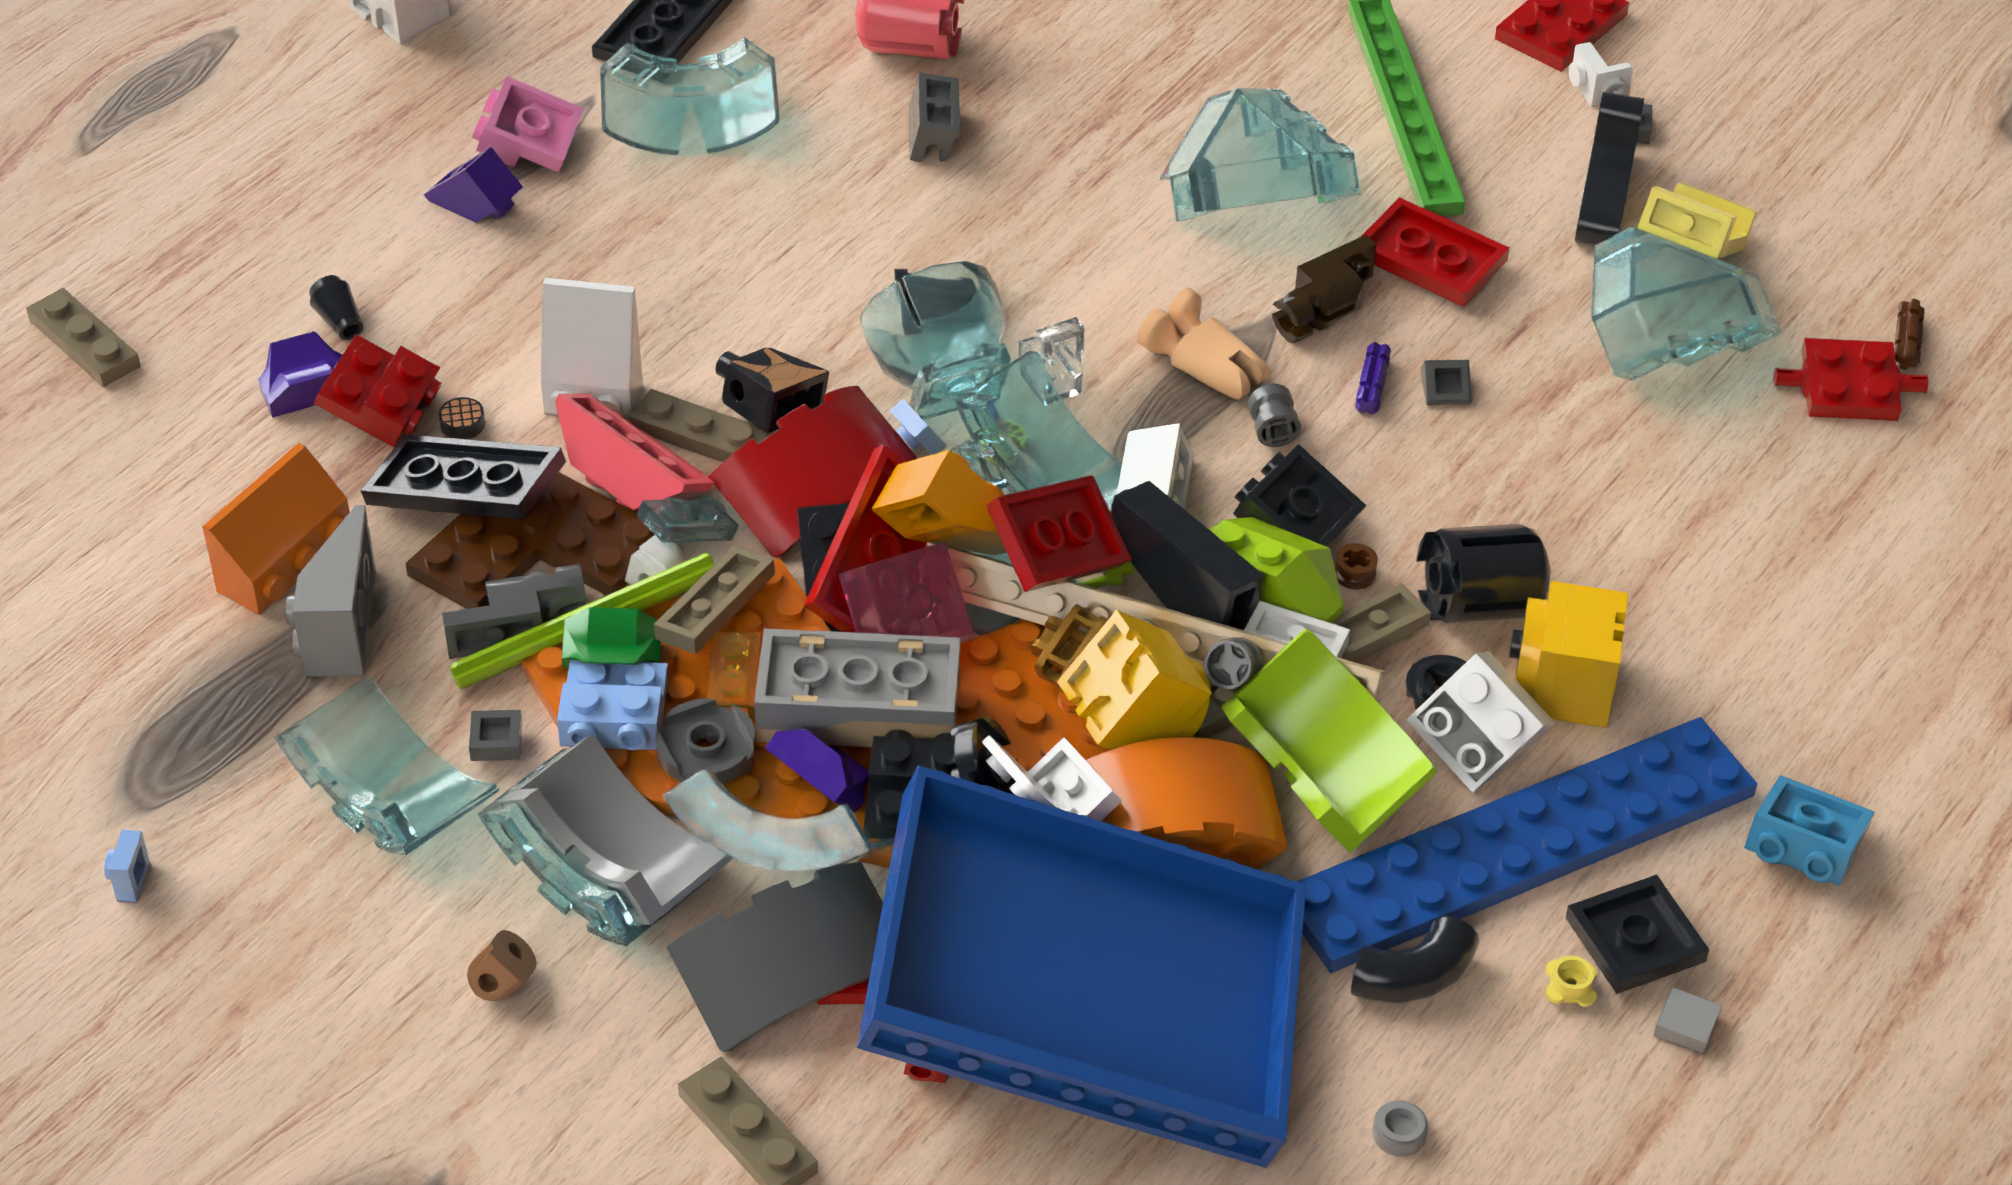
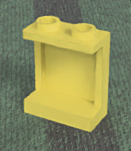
[1638,183,1757,259]

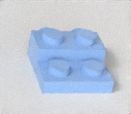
[557,660,669,750]

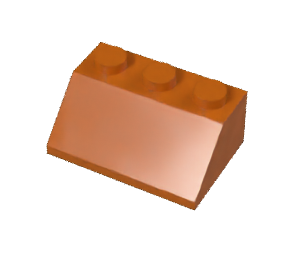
[202,443,350,615]

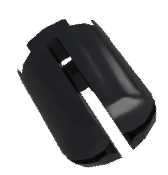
[1416,524,1551,623]

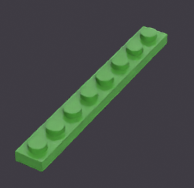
[1347,0,1465,217]

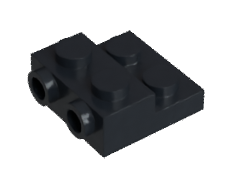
[1233,444,1367,547]
[864,730,957,840]

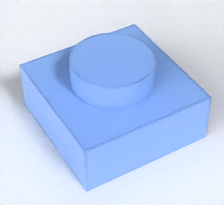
[890,399,946,455]
[104,829,150,903]

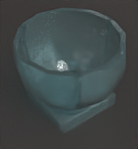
[859,261,1011,420]

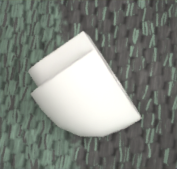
[625,532,686,585]

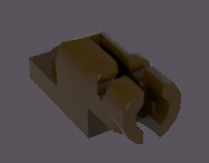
[1272,235,1377,343]

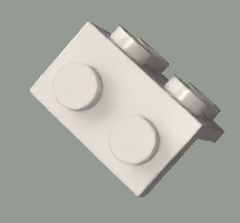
[982,735,1122,821]

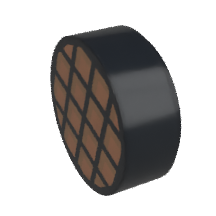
[438,397,485,439]

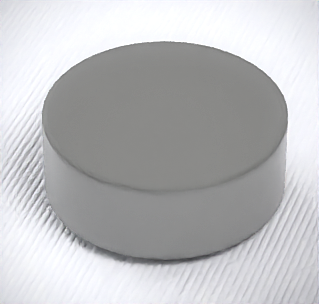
[1373,1101,1428,1156]

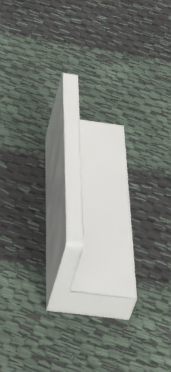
[1117,423,1194,509]

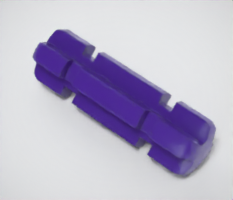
[1355,342,1391,415]

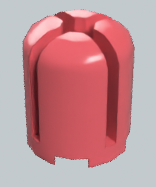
[855,0,964,59]

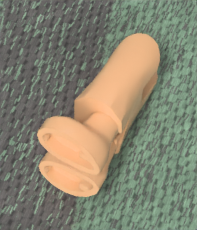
[1137,287,1271,400]

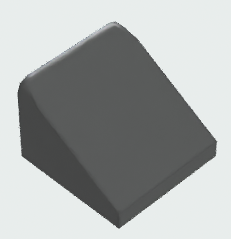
[1421,360,1472,405]

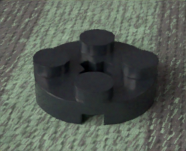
[951,717,1018,795]

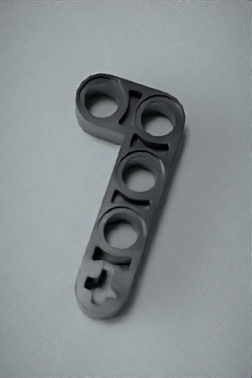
[1574,92,1645,248]

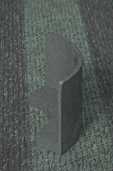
[667,862,883,1052]

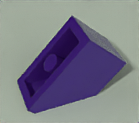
[423,147,523,223]

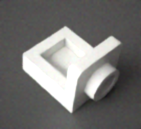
[1569,42,1633,107]

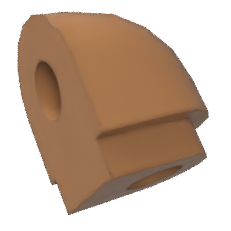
[467,930,537,1001]

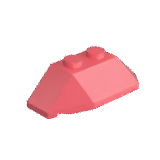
[555,393,714,512]

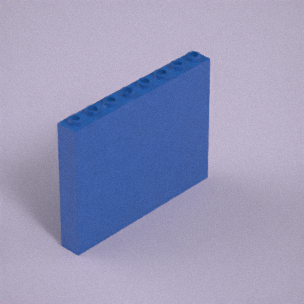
[857,766,1306,1168]

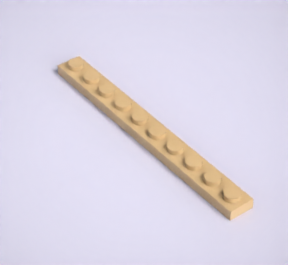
[916,541,1385,700]

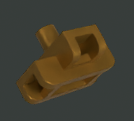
[1029,604,1109,687]

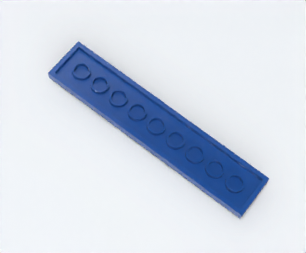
[1297,717,1757,974]

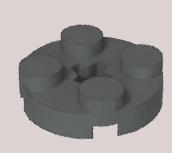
[655,698,756,792]

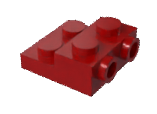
[313,334,442,447]

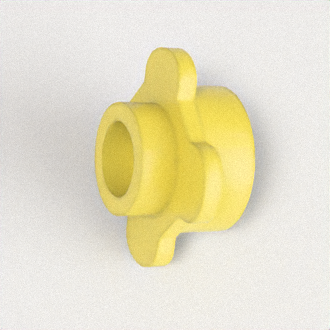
[1545,956,1597,1007]

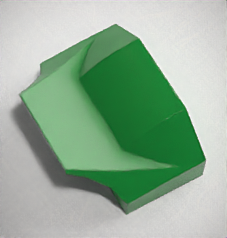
[562,607,661,668]

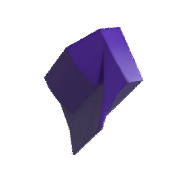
[258,331,343,418]
[765,729,869,814]

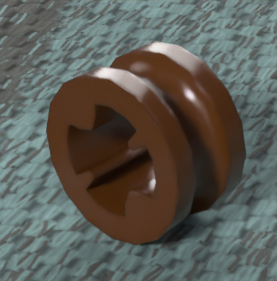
[1335,543,1378,590]

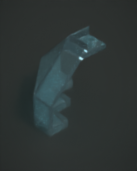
[1158,88,1360,222]
[1591,226,1782,381]

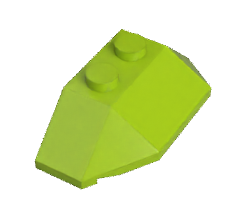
[1209,517,1344,623]

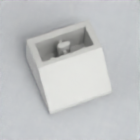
[1407,651,1555,793]

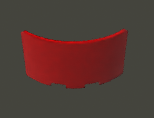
[708,386,918,557]

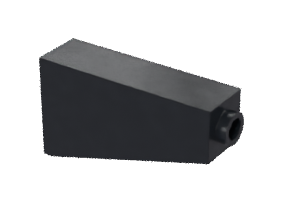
[1111,481,1265,630]

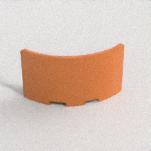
[1086,737,1288,870]

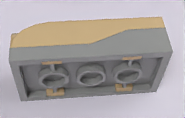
[754,628,960,747]

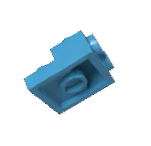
[1744,775,1875,886]

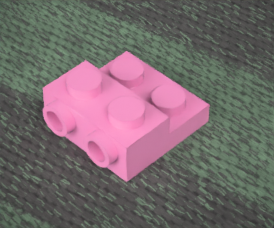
[472,76,584,173]

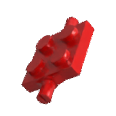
[1773,338,1929,421]

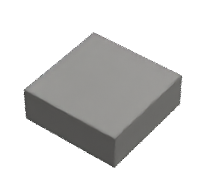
[1654,987,1722,1054]

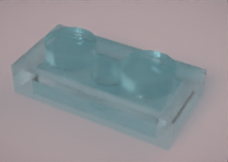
[636,497,739,543]

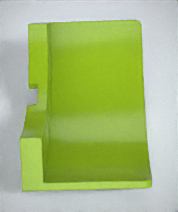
[1221,629,1437,853]

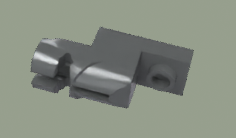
[442,564,587,659]

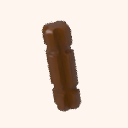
[1894,298,1925,370]

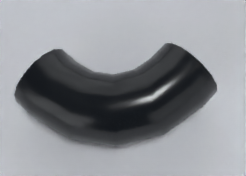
[1351,917,1479,1003]

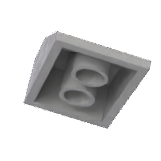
[286,505,376,677]

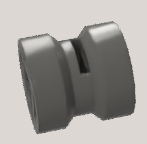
[1248,384,1301,447]
[1204,637,1263,689]

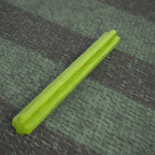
[450,553,715,689]

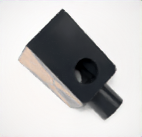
[715,347,830,433]

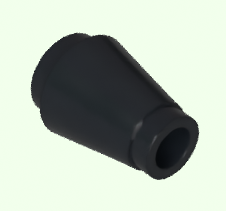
[309,275,364,340]

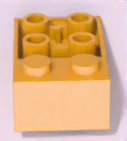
[871,450,1006,556]

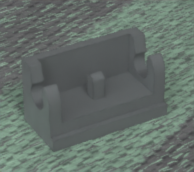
[909,72,960,162]

